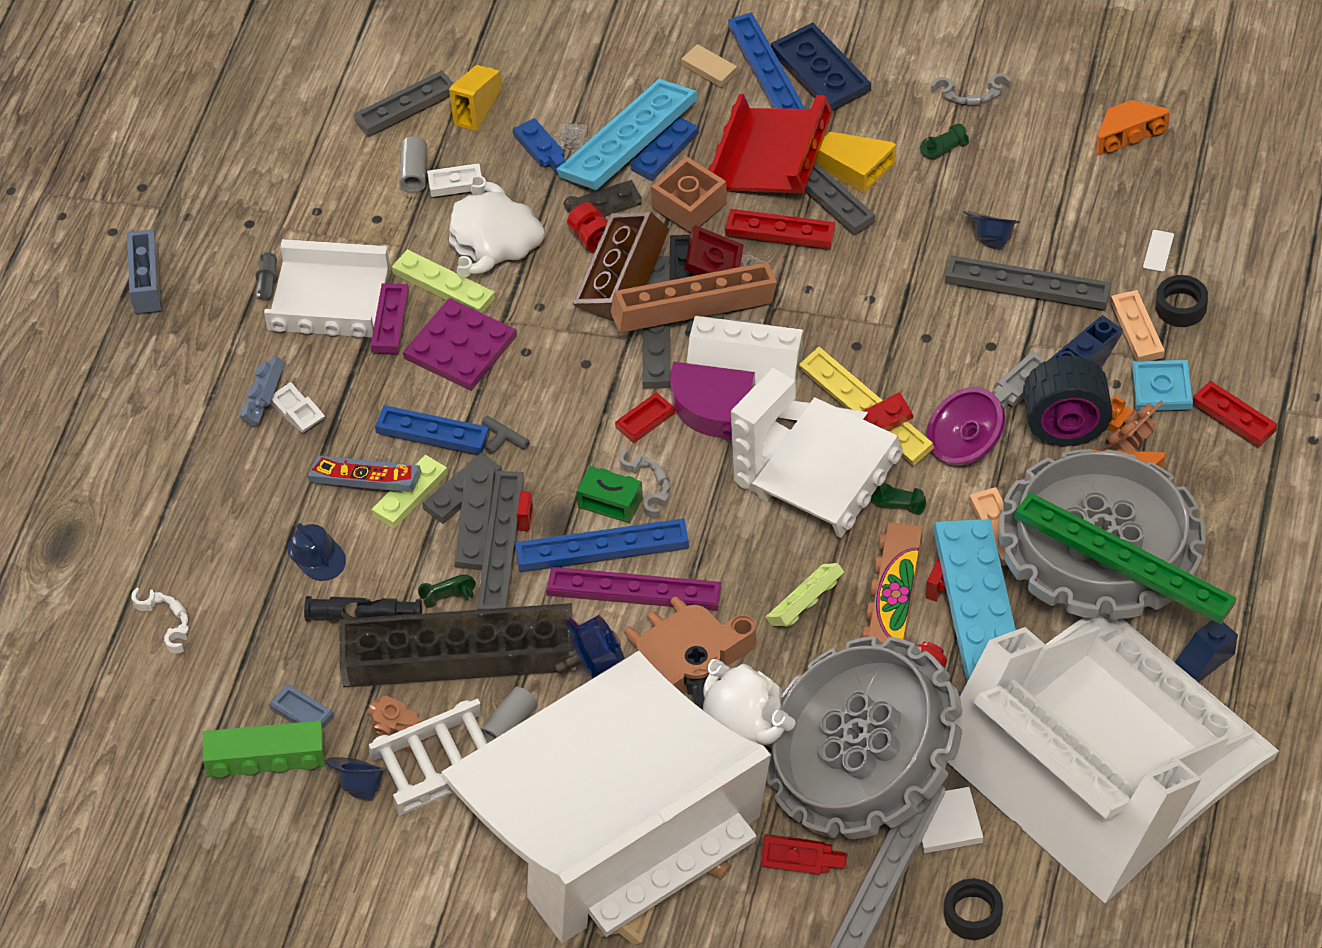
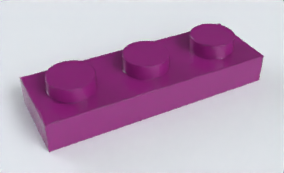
[371,283,409,354]

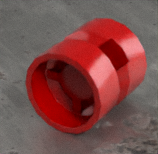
[567,202,608,253]

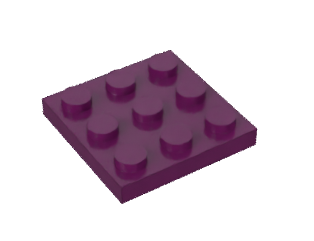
[403,298,517,391]

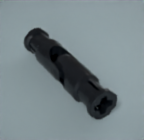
[304,596,422,625]

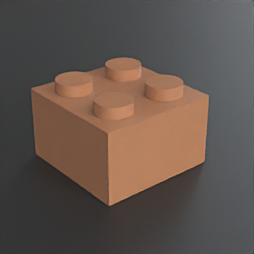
[651,156,727,232]

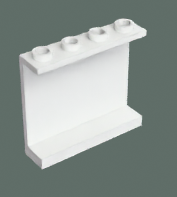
[264,239,390,337]
[752,397,903,538]

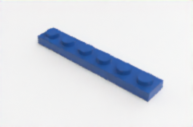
[728,12,805,109]
[515,518,689,572]

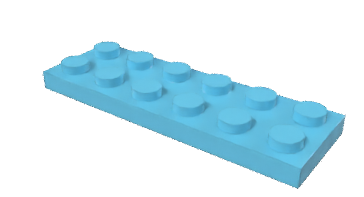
[557,79,699,190]
[933,519,1016,682]

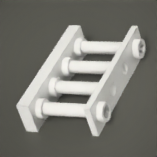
[369,699,487,816]

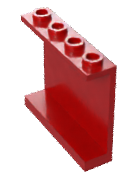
[708,94,833,193]

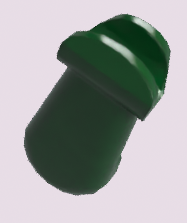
[920,123,969,159]
[871,483,927,515]
[418,574,476,608]

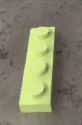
[392,249,495,313]

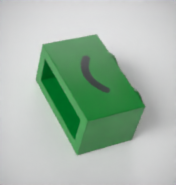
[576,466,643,524]

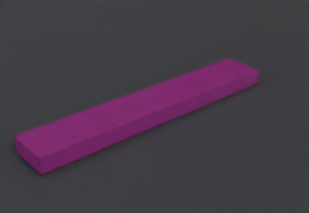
[547,567,722,611]

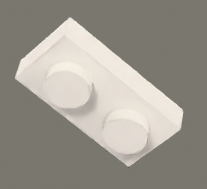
[427,163,481,197]

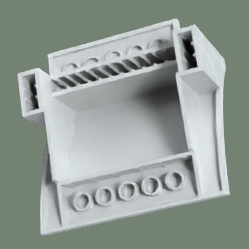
[948,615,1279,903]
[442,651,771,944]

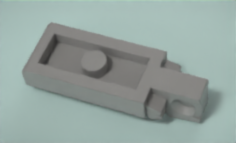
[993,352,1046,410]

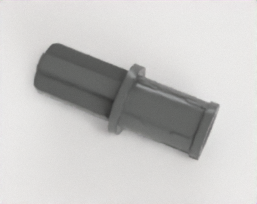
[255,252,277,300]

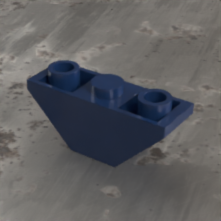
[1048,315,1123,367]

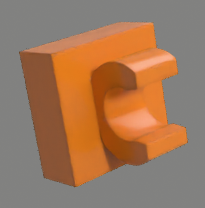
[1107,396,1134,432]

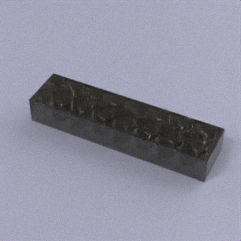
[339,603,577,687]

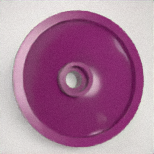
[927,387,1005,465]

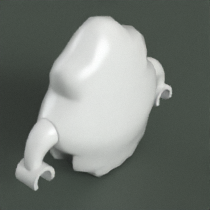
[449,175,546,278]
[703,659,796,745]

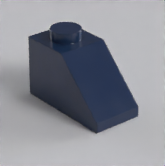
[1175,620,1238,683]

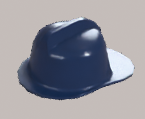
[963,211,1021,247]
[288,523,346,581]
[325,757,389,799]

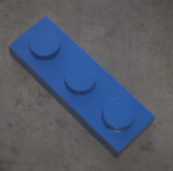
[631,117,699,181]

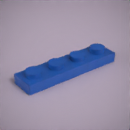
[375,405,490,455]

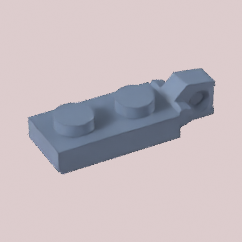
[240,356,285,427]

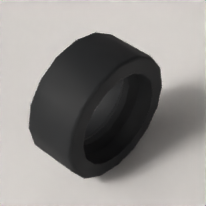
[1155,275,1208,327]
[944,878,1003,940]

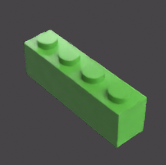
[203,721,326,778]

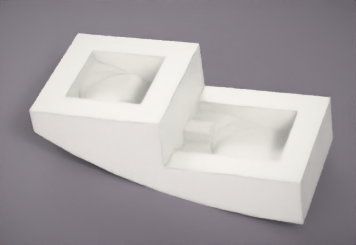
[270,382,325,433]

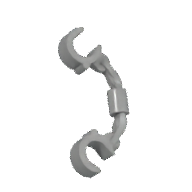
[932,73,1011,106]
[619,449,670,519]

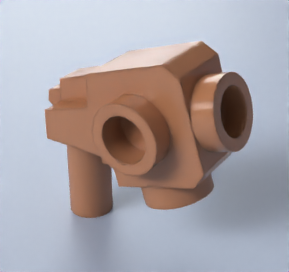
[367,696,422,752]

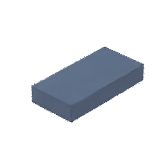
[269,684,334,729]

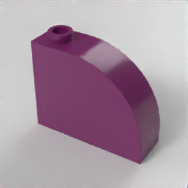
[670,361,755,440]

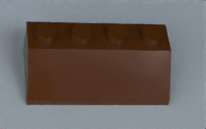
[573,211,669,321]

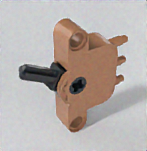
[624,597,756,710]

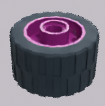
[1023,356,1113,447]

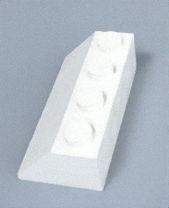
[687,316,803,385]

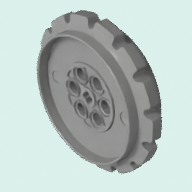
[999,449,1206,619]
[767,636,962,839]

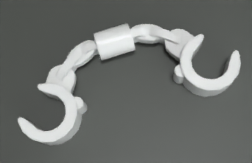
[131,588,189,654]

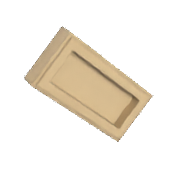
[681,44,737,87]

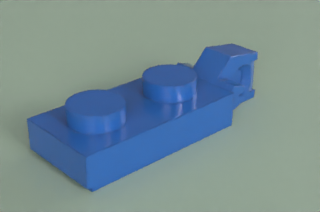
[513,118,566,175]

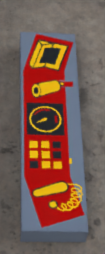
[308,456,422,492]

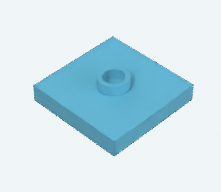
[1132,360,1193,411]

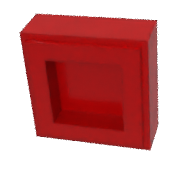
[517,492,534,532]

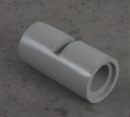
[399,136,427,193]
[481,687,538,743]

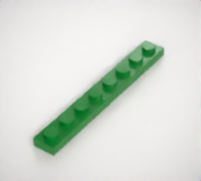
[1014,492,1237,624]

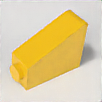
[449,65,502,131]
[815,132,896,193]

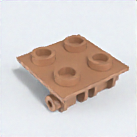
[1102,400,1163,452]

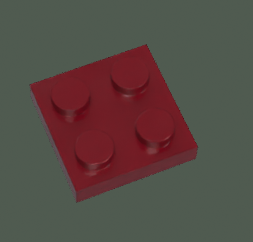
[684,225,744,275]

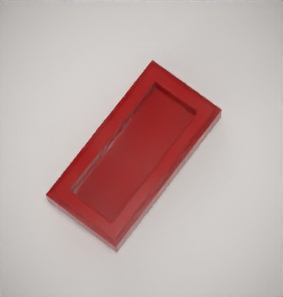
[615,392,675,443]

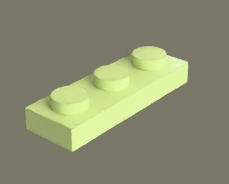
[372,455,448,529]
[766,563,844,627]

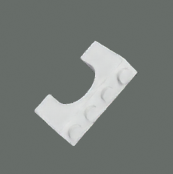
[731,368,796,494]

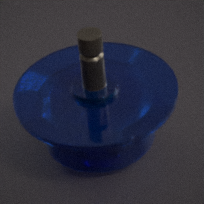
[555,615,625,679]

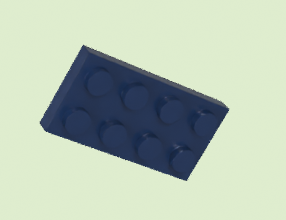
[771,22,871,110]

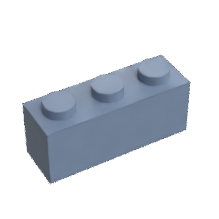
[127,229,162,314]

